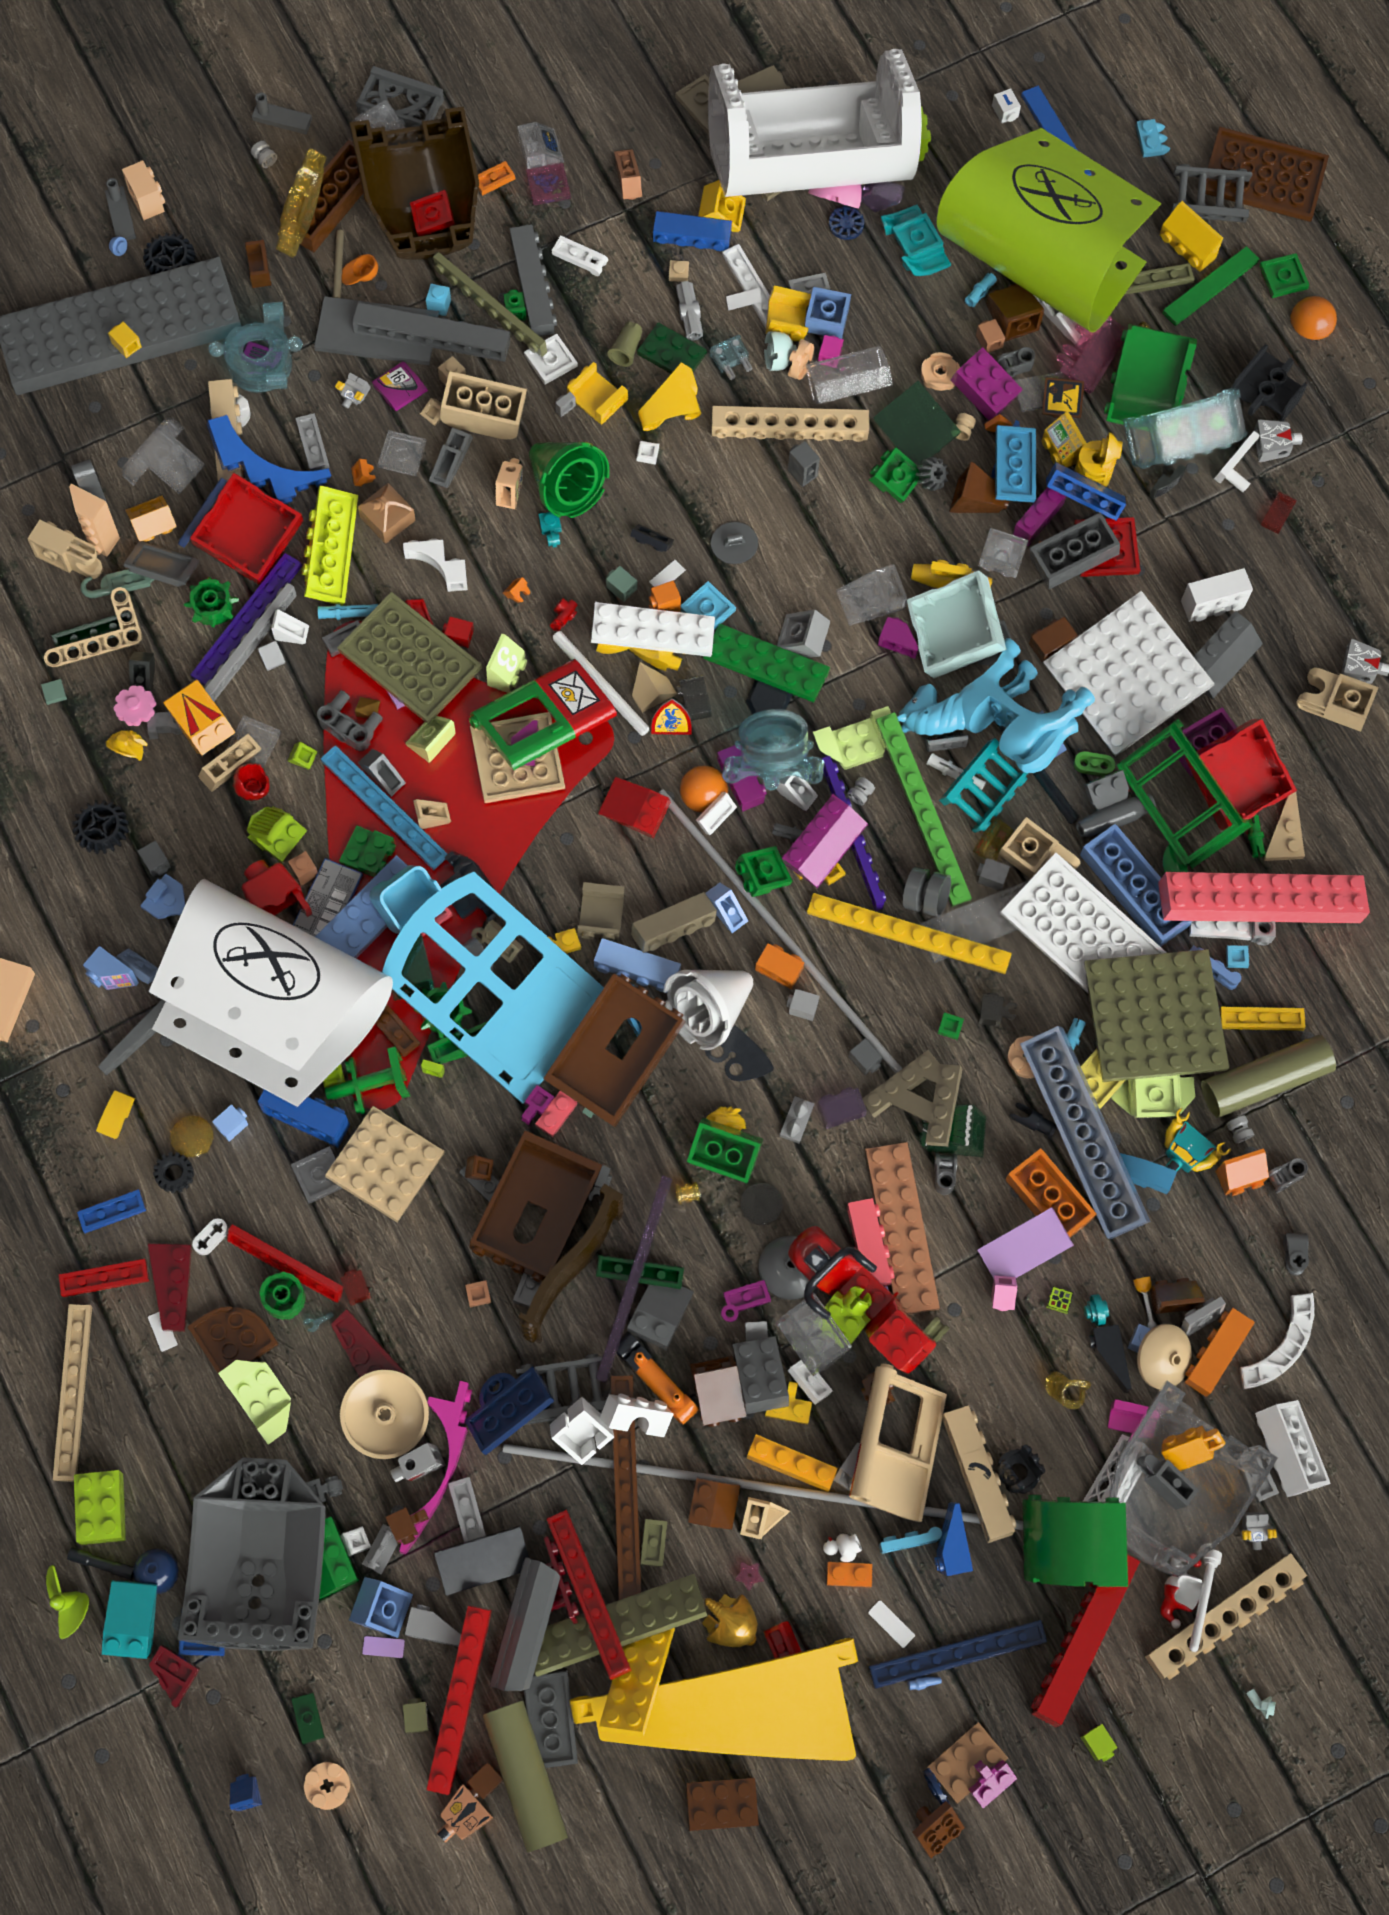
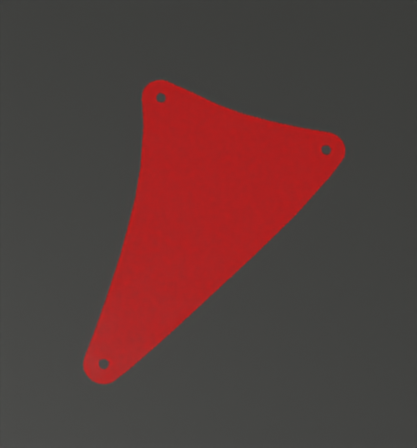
[323,621,614,1110]

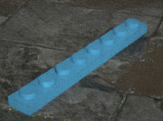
[320,745,447,871]

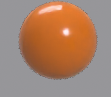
[1290,296,1337,340]
[680,765,728,813]

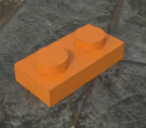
[478,161,515,196]
[827,1562,872,1587]

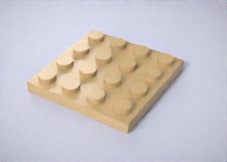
[470,712,565,803]
[325,1106,445,1223]

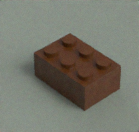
[686,1778,759,1831]

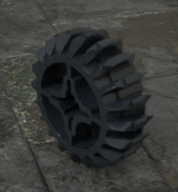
[143,232,196,275]
[72,799,129,855]

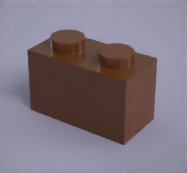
[1029,617,1078,663]

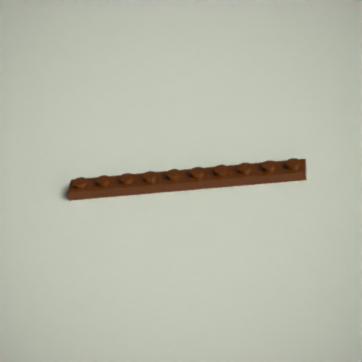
[611,1375,641,1600]

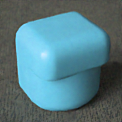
[369,865,445,934]

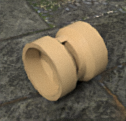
[951,413,976,441]

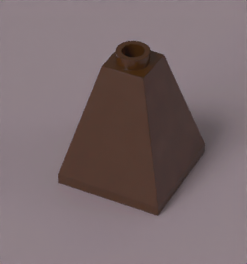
[949,462,1009,513]

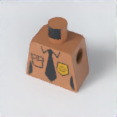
[436,1785,493,1843]

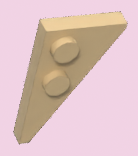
[1264,792,1305,861]

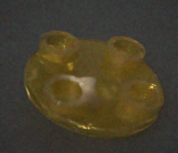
[170,1116,213,1157]

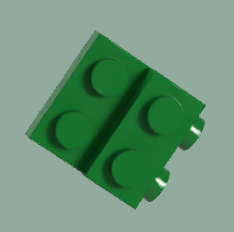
[869,447,919,503]
[339,826,396,877]
[735,846,792,897]

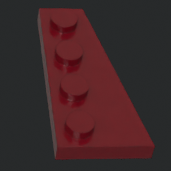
[148,1244,192,1332]
[331,1309,406,1377]

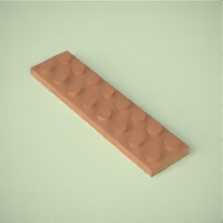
[865,1142,940,1315]

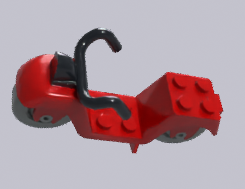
[788,1226,936,1373]

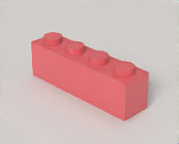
[847,1198,894,1286]

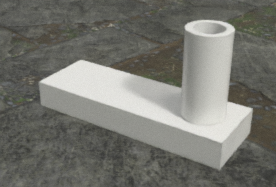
[1214,431,1260,492]

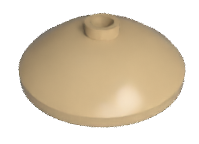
[1137,1324,1192,1390]

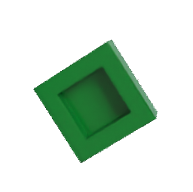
[938,1013,964,1040]

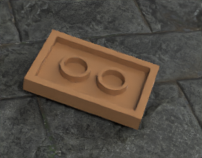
[927,1722,1008,1804]

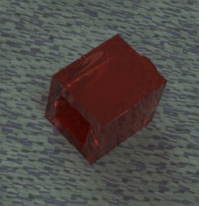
[340,1269,372,1306]

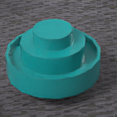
[1084,1294,1109,1327]

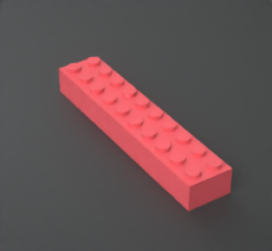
[1158,872,1370,923]

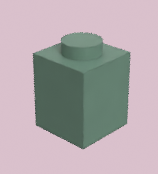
[606,566,637,602]

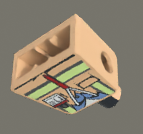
[496,458,523,509]

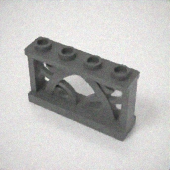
[356,66,444,129]

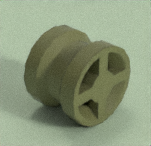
[924,1317,950,1343]

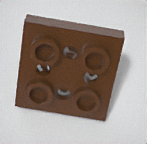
[912,1801,965,1859]

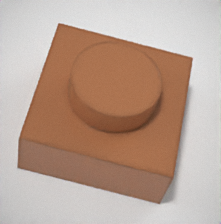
[465,1280,491,1307]

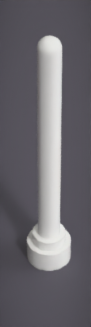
[1189,1549,1222,1652]

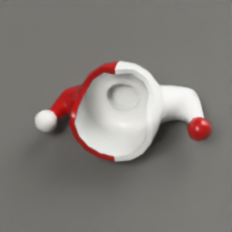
[1160,1558,1203,1629]

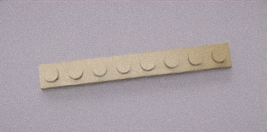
[53,1304,92,1482]

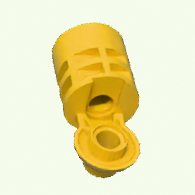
[1074,432,1123,487]

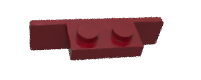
[544,1536,580,1624]

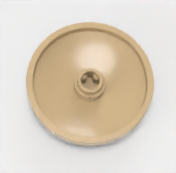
[340,1370,429,1459]

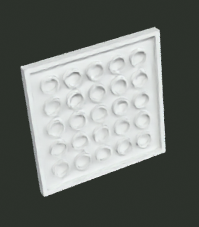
[1043,591,1214,757]

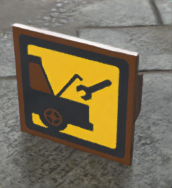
[1042,377,1084,419]

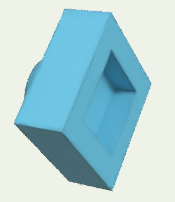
[1226,945,1249,968]

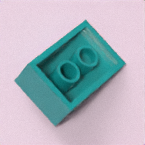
[101,1580,157,1659]

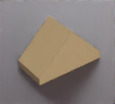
[414,799,451,829]

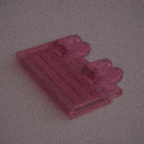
[1056,316,1127,394]

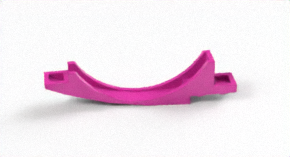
[400,1381,472,1555]

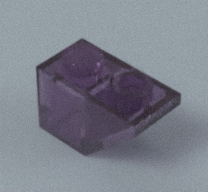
[861,182,905,212]

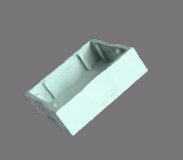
[907,570,1007,678]

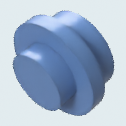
[109,236,127,256]

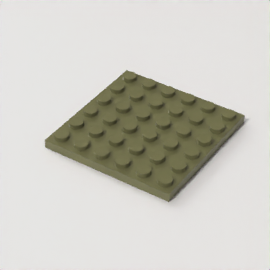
[1084,949,1229,1082]

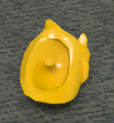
[106,730,148,761]
[706,1106,746,1130]

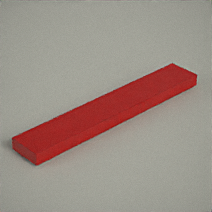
[227,1224,343,1303]

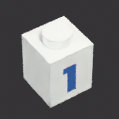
[992,89,1021,124]

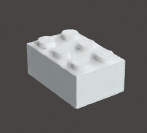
[1181,568,1253,622]

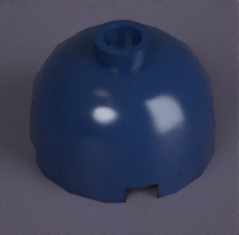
[133,1548,179,1594]

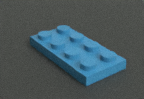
[995,425,1036,503]

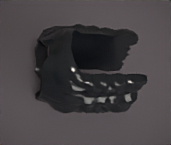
[996,1444,1046,1494]

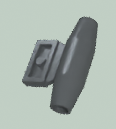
[1076,770,1156,838]

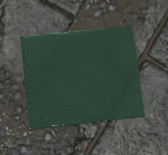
[873,381,962,466]

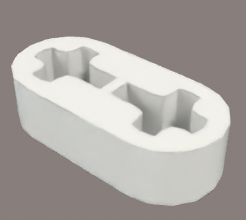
[192,1218,228,1255]

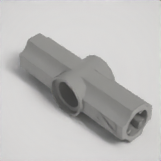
[676,281,703,341]

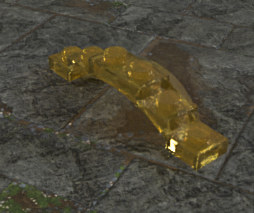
[276,148,326,258]

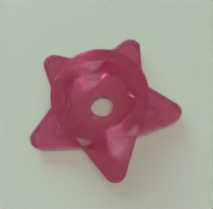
[735,1562,764,1591]

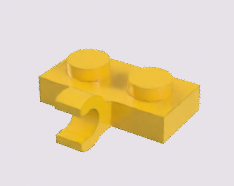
[765,1382,812,1425]

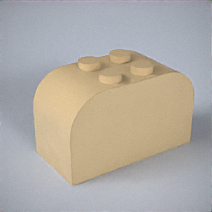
[440,371,527,439]

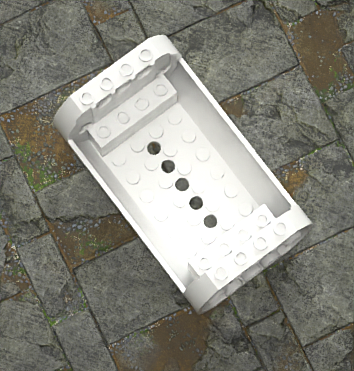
[708,49,921,197]

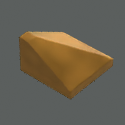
[355,697,380,719]

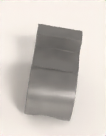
[147,712,183,739]

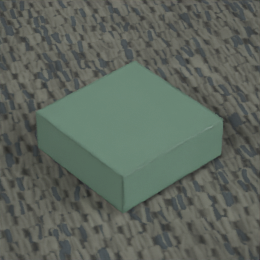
[41,679,67,705]

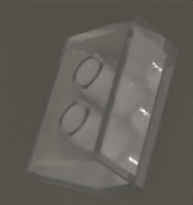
[776,1293,852,1376]

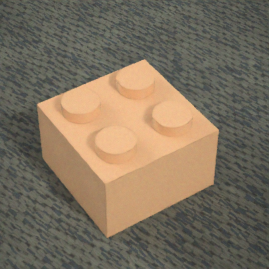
[122,160,165,220]

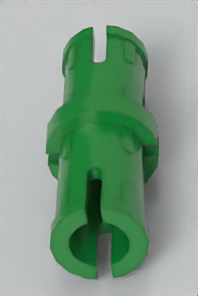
[1247,815,1266,858]

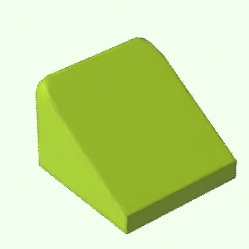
[287,742,318,770]

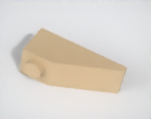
[198,734,262,792]

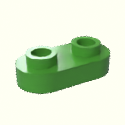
[1074,752,1115,776]

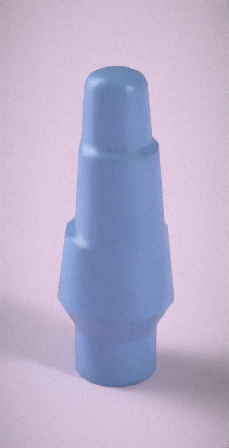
[908,1677,942,1690]

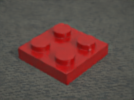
[410,190,455,237]

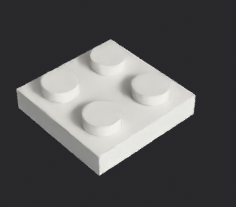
[524,334,578,385]

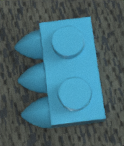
[1135,119,1170,158]

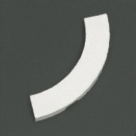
[1239,1293,1314,1390]

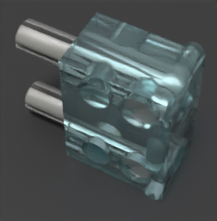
[709,335,752,380]

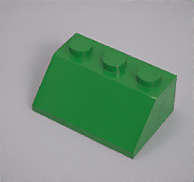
[319,1517,359,1599]

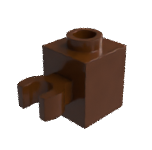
[386,1507,429,1545]

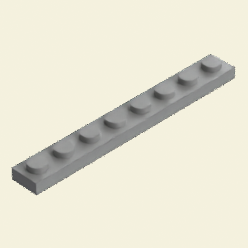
[204,583,297,701]

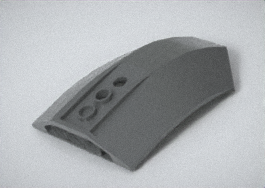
[178,1457,325,1651]

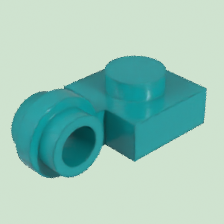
[539,512,562,548]

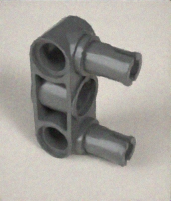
[317,690,383,751]

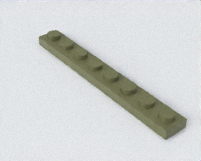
[433,252,547,357]

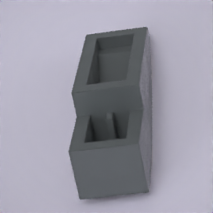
[429,427,473,488]

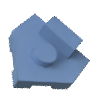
[141,874,185,919]

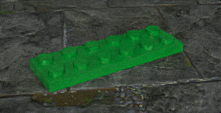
[703,624,830,703]

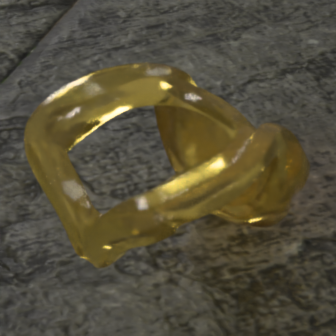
[1045,1372,1091,1409]

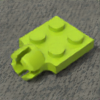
[813,1286,872,1351]

